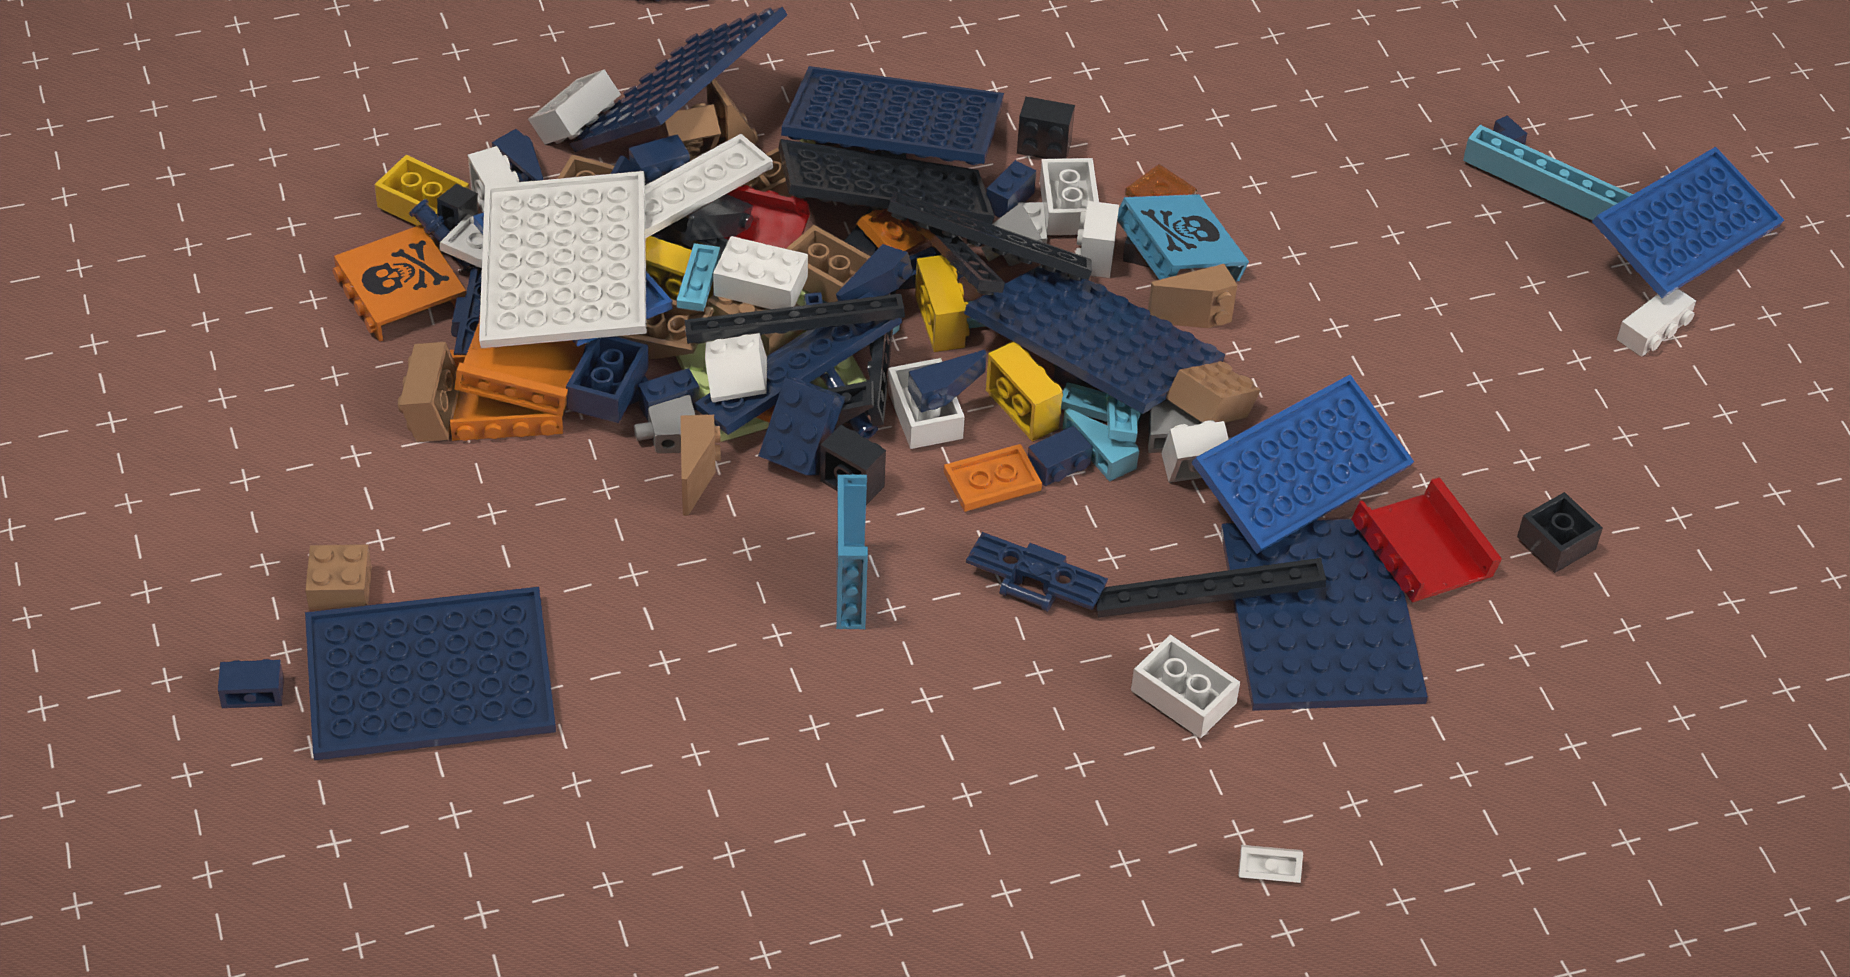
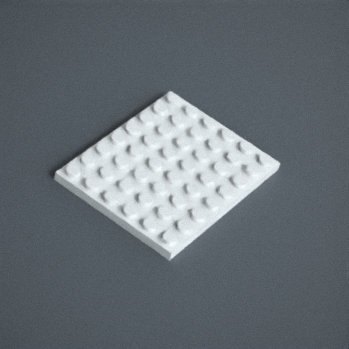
[479,171,646,348]

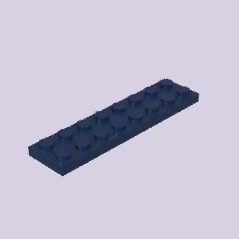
[695,292,902,435]

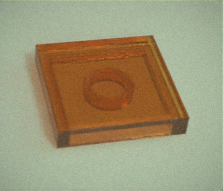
[1125,164,1197,197]

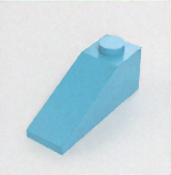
[1063,409,1139,481]

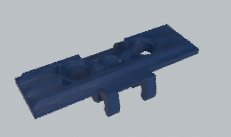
[451,267,482,355]
[966,532,1108,612]

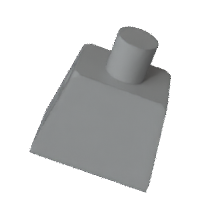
[981,203,1044,266]
[634,395,695,453]
[1148,399,1200,453]

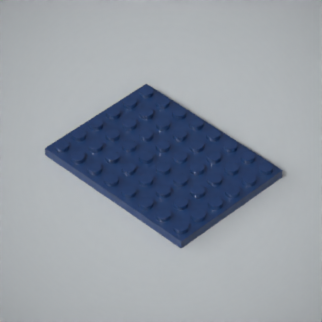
[570,6,788,152]
[781,66,1004,165]
[964,264,1225,414]
[1220,519,1428,711]
[305,587,556,761]

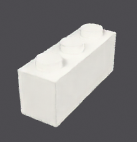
[1617,289,1696,357]

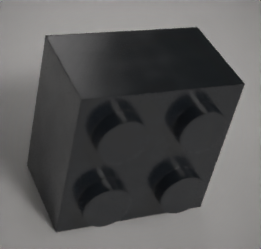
[1017,96,1075,159]
[820,425,886,505]
[1517,492,1603,573]

